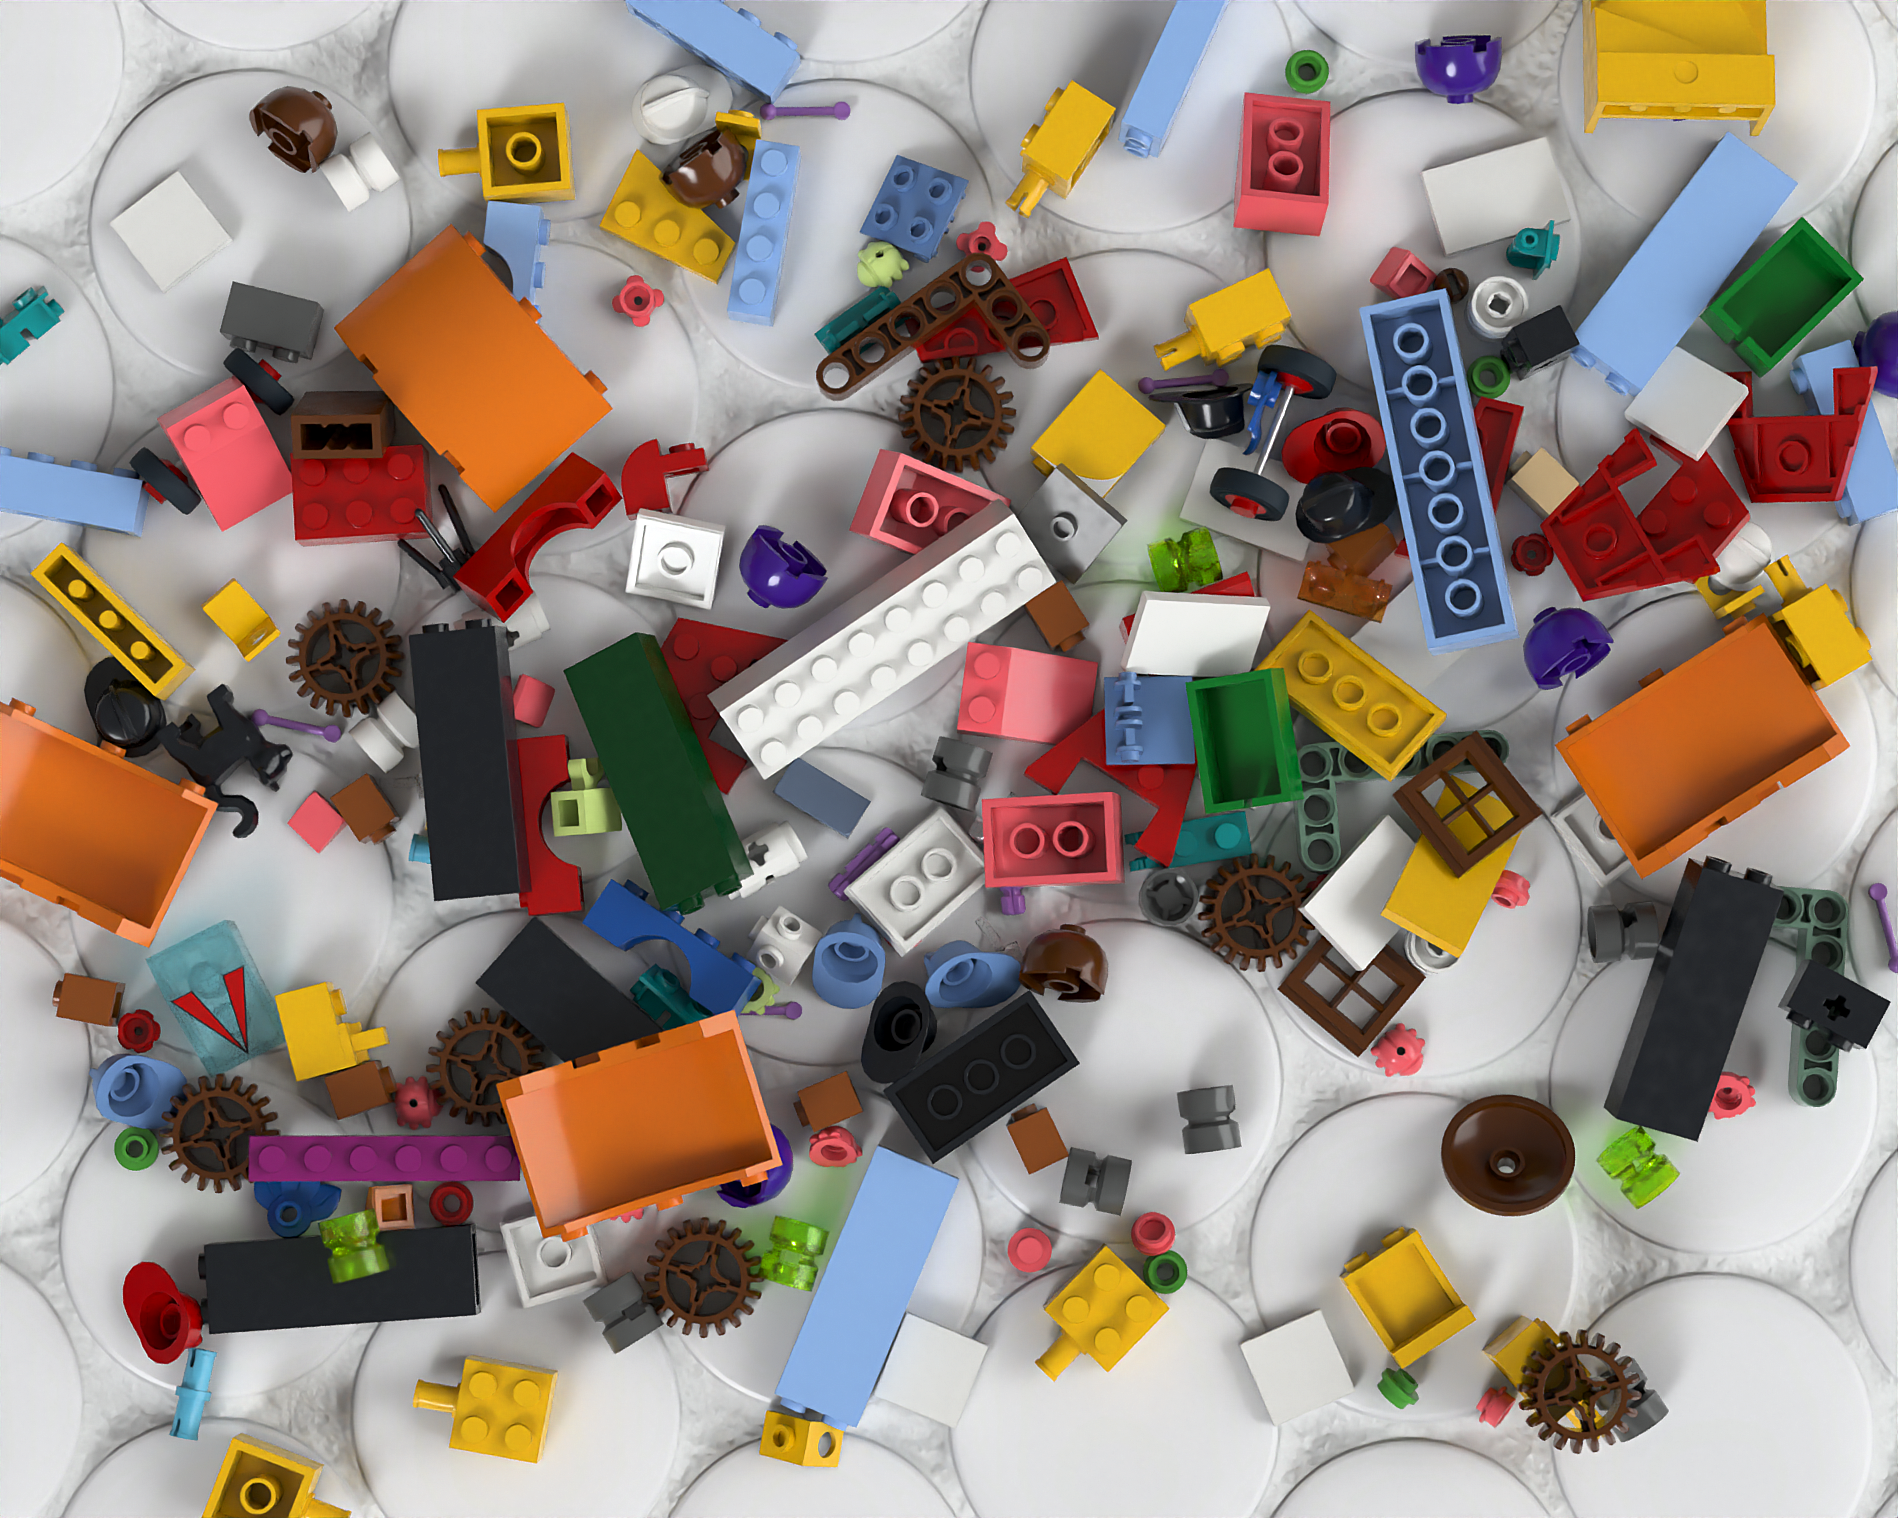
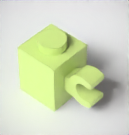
[550,757,622,836]

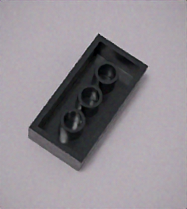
[883,990,1080,1164]

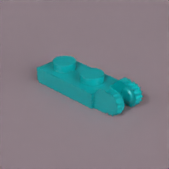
[1124,811,1252,872]

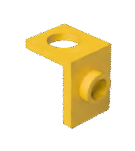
[715,110,762,181]
[1695,576,1765,620]
[201,578,281,662]
[759,1410,844,1467]

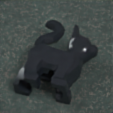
[155,684,293,839]

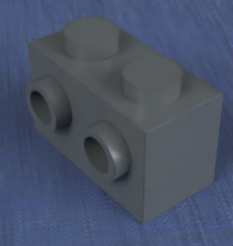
[220,281,324,363]

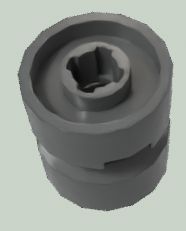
[921,736,993,812]
[1138,869,1198,927]
[1587,901,1659,963]
[1177,1085,1242,1154]
[1059,1147,1132,1216]
[583,1271,664,1354]
[1590,1358,1669,1442]

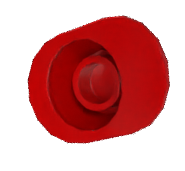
[1281,407,1386,484]
[122,1262,203,1364]

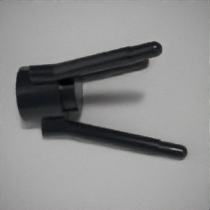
[397,484,476,594]

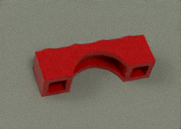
[453,452,622,623]
[517,734,585,917]

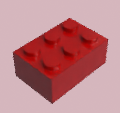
[290,444,433,547]

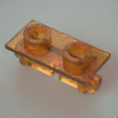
[1297,560,1393,623]

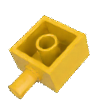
[1005,80,1116,218]
[438,103,575,204]
[1153,268,1291,371]
[1763,554,1872,691]
[1034,1243,1170,1382]
[1482,1315,1602,1439]
[413,1355,558,1464]
[201,1433,352,1518]

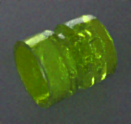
[1147,526,1223,593]
[1596,1125,1680,1209]
[318,1208,390,1284]
[757,1215,830,1292]

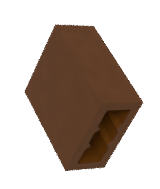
[291,391,395,459]

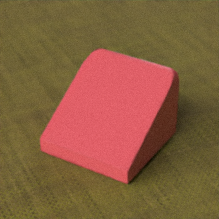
[1369,247,1437,300]
[513,674,555,728]
[287,790,348,854]

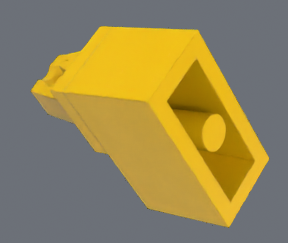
[274,982,390,1082]

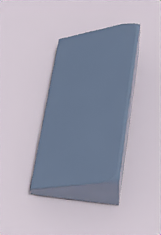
[773,757,871,839]

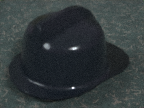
[1148,383,1253,439]
[1295,467,1398,544]
[84,656,167,758]
[861,981,937,1084]

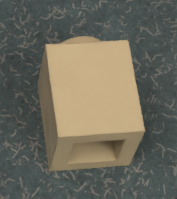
[1506,447,1580,520]

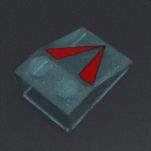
[145,920,286,1078]

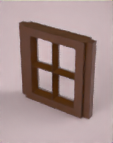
[1392,730,1543,879]
[1277,935,1426,1058]

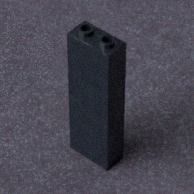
[408,619,532,901]
[1604,856,1785,1142]
[475,916,665,1068]
[198,1224,481,1334]

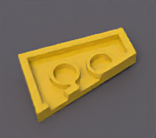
[599,149,736,285]

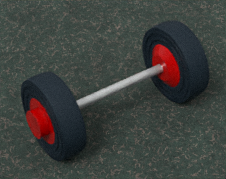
[1209,345,1337,521]
[129,347,295,515]

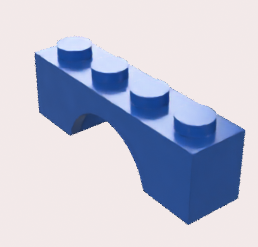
[582,879,762,1018]

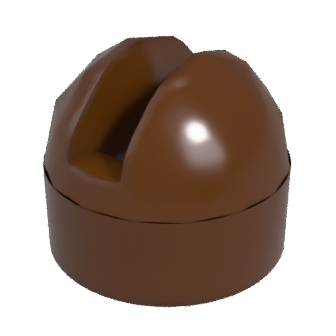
[1433,268,1469,304]

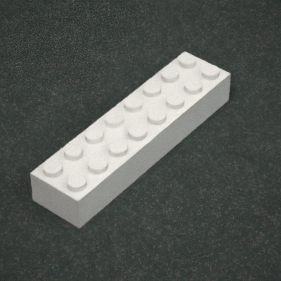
[707,498,1056,780]

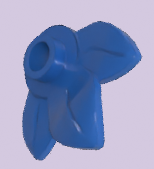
[1242,371,1283,456]
[254,1181,342,1238]

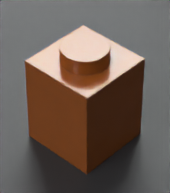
[1325,523,1398,583]
[1024,580,1090,652]
[330,773,401,845]
[52,973,126,1027]
[324,1060,397,1120]
[793,1071,864,1132]
[1006,1103,1069,1175]

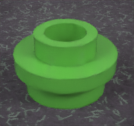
[1285,50,1329,94]
[1466,355,1511,399]
[114,1127,160,1171]
[1143,1250,1187,1294]
[1377,1368,1419,1409]

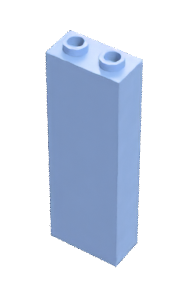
[1118,0,1230,158]
[1570,131,1798,397]
[774,1144,959,1431]

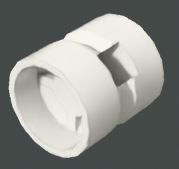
[319,132,401,212]
[1464,276,1528,343]
[349,690,419,774]
[1403,931,1468,974]

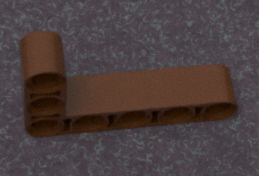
[816,253,1050,401]

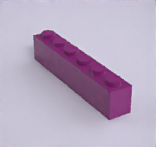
[248,1135,520,1182]

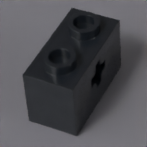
[1500,305,1580,381]
[1778,959,1891,1053]

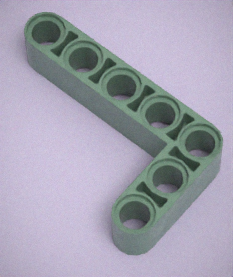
[1293,730,1510,873]
[1772,886,1848,1107]

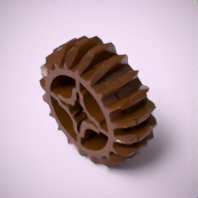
[898,356,1016,475]
[286,599,406,718]
[1197,853,1315,972]
[426,1008,547,1127]
[159,1073,281,1193]
[644,1217,765,1338]
[1517,1329,1642,1454]

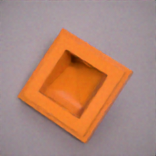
[362,1184,415,1231]

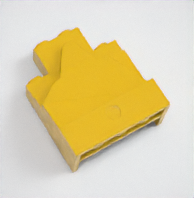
[1582,0,1776,136]

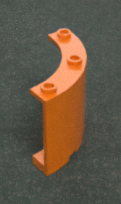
[334,224,613,513]
[1555,612,1850,879]
[0,698,218,948]
[496,1010,783,1242]

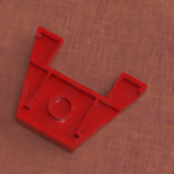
[1723,366,1878,503]
[1540,427,1721,602]
[1636,434,1751,584]
[660,618,788,795]
[1023,708,1198,869]

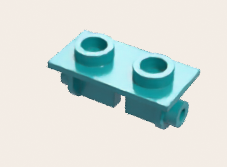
[1506,220,1560,280]
[0,285,65,365]
[814,286,910,369]
[629,963,713,1030]

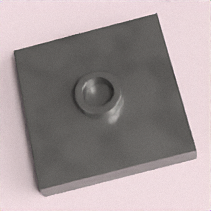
[1016,463,1128,584]

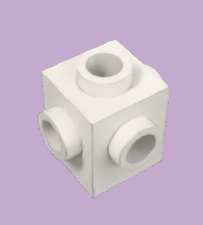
[746,905,824,986]

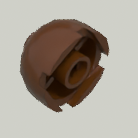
[249,86,338,173]
[659,126,747,209]
[1018,924,1108,1003]

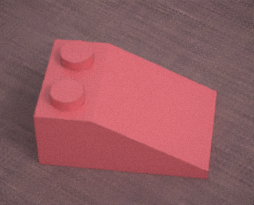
[1233,92,1330,236]
[157,375,292,532]
[849,449,1011,556]
[957,642,1098,746]
[982,792,1125,888]

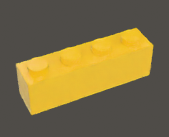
[30,542,196,701]

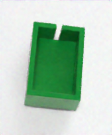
[1699,217,1864,378]
[1185,668,1304,814]

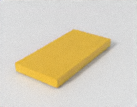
[1254,609,1447,782]
[1380,775,1522,958]

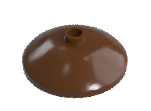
[1441,1094,1575,1217]

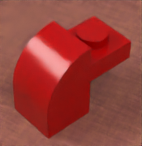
[621,439,709,521]

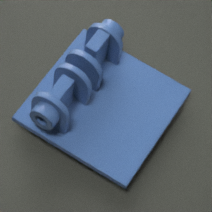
[860,155,969,263]
[1104,672,1195,765]

